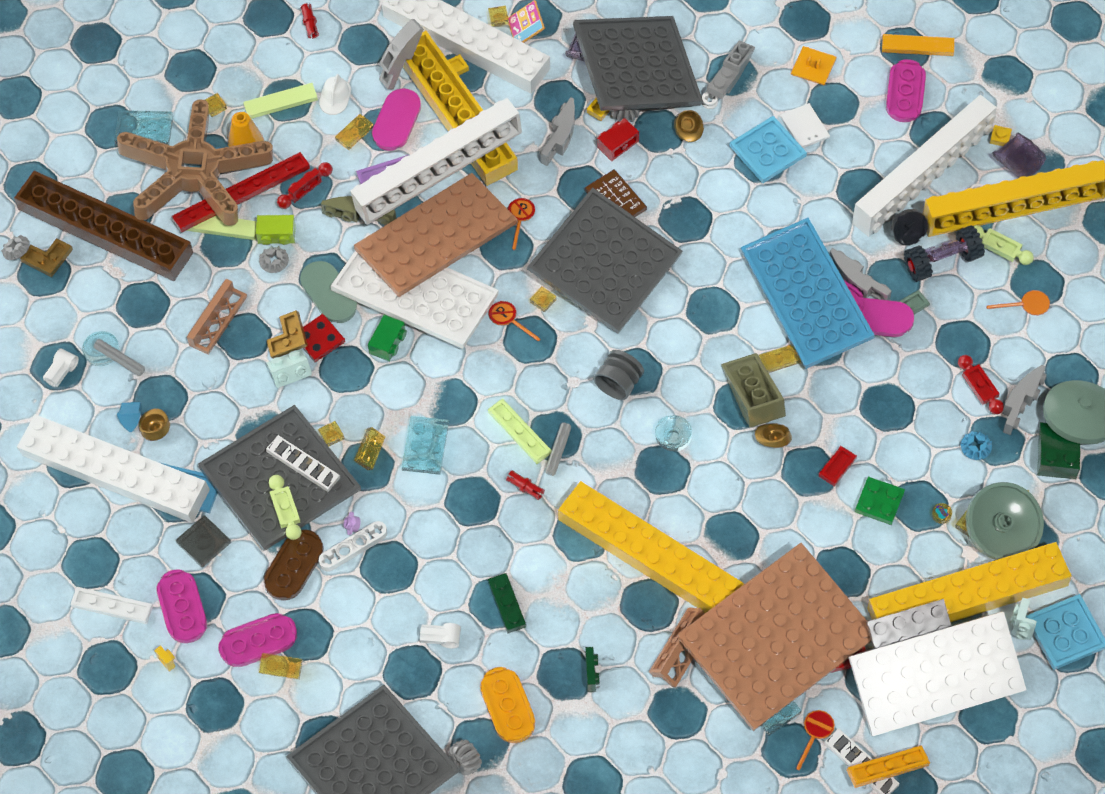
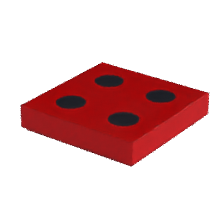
[303,314,346,363]

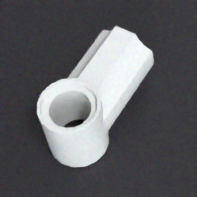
[43,349,79,387]
[420,623,461,649]

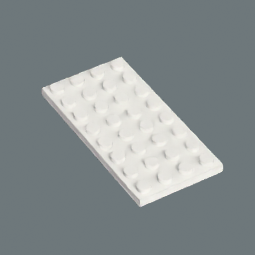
[331,233,499,349]
[849,612,1027,736]

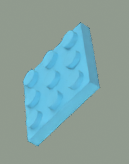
[730,116,807,183]
[1026,594,1105,670]

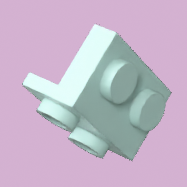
[266,349,312,388]
[1010,597,1037,640]

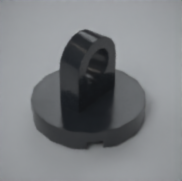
[891,209,928,246]

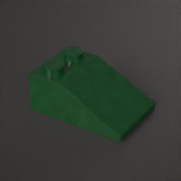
[1037,422,1081,480]

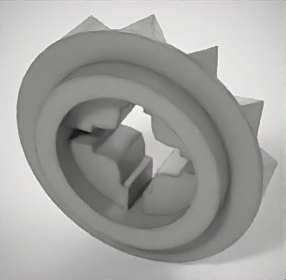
[1,235,30,260]
[259,246,289,273]

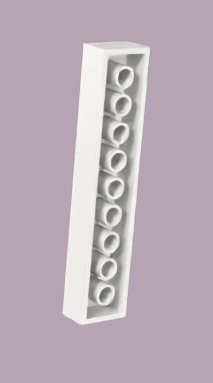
[382,0,551,94]
[852,95,997,237]
[350,98,522,225]
[17,414,210,523]

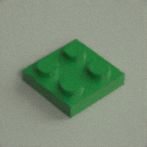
[855,476,905,525]

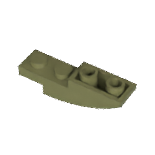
[321,196,397,225]

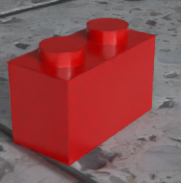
[597,118,639,162]

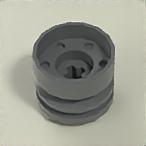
[593,350,644,400]

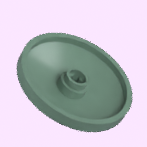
[1043,380,1105,444]
[966,482,1044,560]

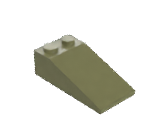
[721,353,786,428]

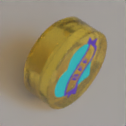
[932,503,952,524]

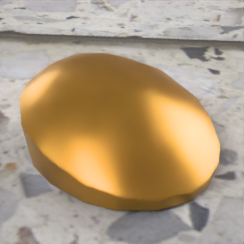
[674,110,704,142]
[139,409,170,441]
[755,423,792,448]

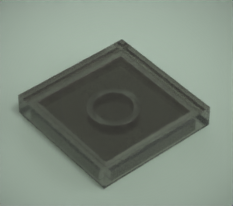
[175,515,231,568]

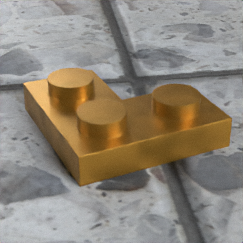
[20,238,73,277]
[267,310,308,359]

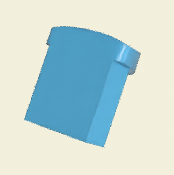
[117,402,142,432]

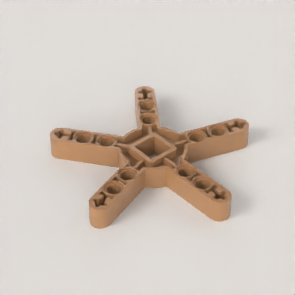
[117,99,273,226]

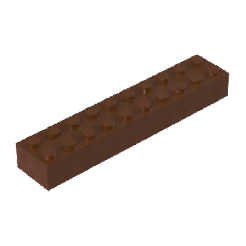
[14,170,193,281]

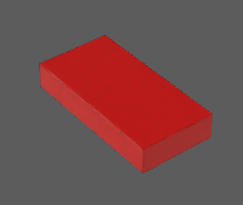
[819,446,857,487]

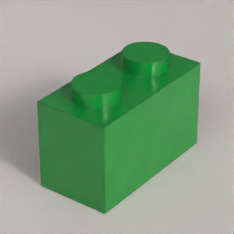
[368,314,407,362]

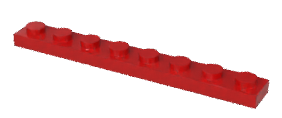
[172,152,310,233]

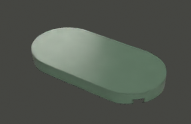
[300,261,357,323]

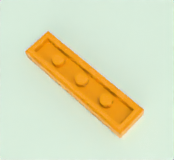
[882,34,955,56]
[846,745,930,788]

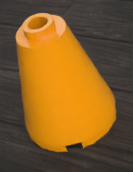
[228,112,264,147]

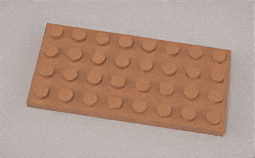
[354,173,517,297]

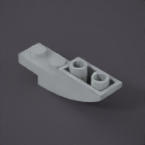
[379,19,424,89]
[706,40,755,99]
[539,97,575,166]
[830,248,892,300]
[1002,365,1047,435]

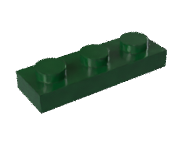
[488,573,526,634]

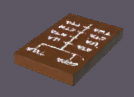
[585,169,647,217]

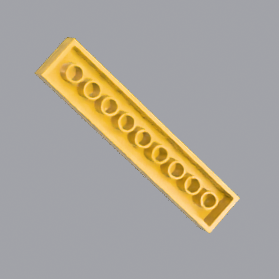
[403,31,518,186]
[923,160,1105,237]
[558,481,745,613]
[867,542,1072,622]

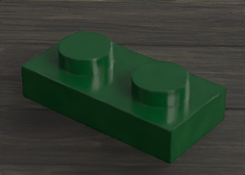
[585,647,600,692]

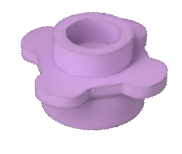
[343,512,360,535]

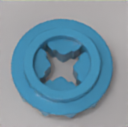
[961,431,992,460]

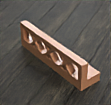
[187,279,247,355]
[649,608,705,687]

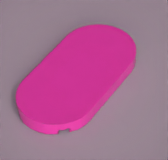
[886,59,926,122]
[372,88,421,151]
[862,298,914,337]
[157,569,207,643]
[218,613,297,667]

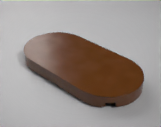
[264,529,324,601]

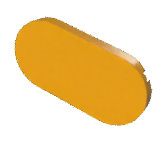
[480,667,535,743]

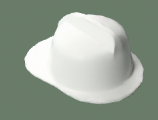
[319,74,351,115]

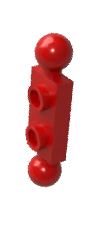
[277,162,333,209]
[958,355,1004,415]

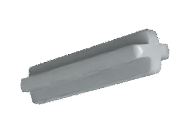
[94,339,145,376]
[545,423,571,476]

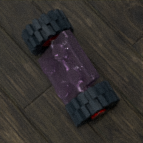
[904,225,985,282]

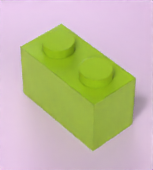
[256,215,296,245]

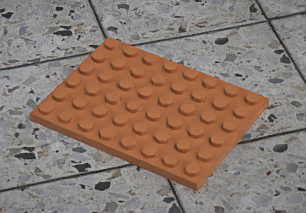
[676,542,871,731]

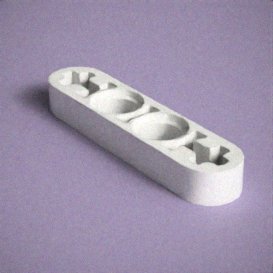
[319,521,387,572]

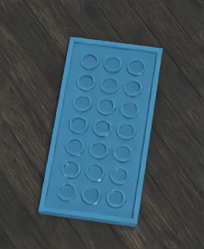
[741,217,875,369]

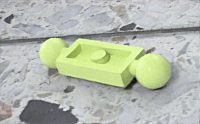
[974,225,1034,265]
[269,475,301,540]

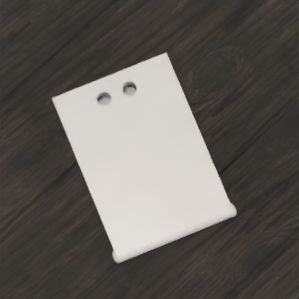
[779,103,830,148]

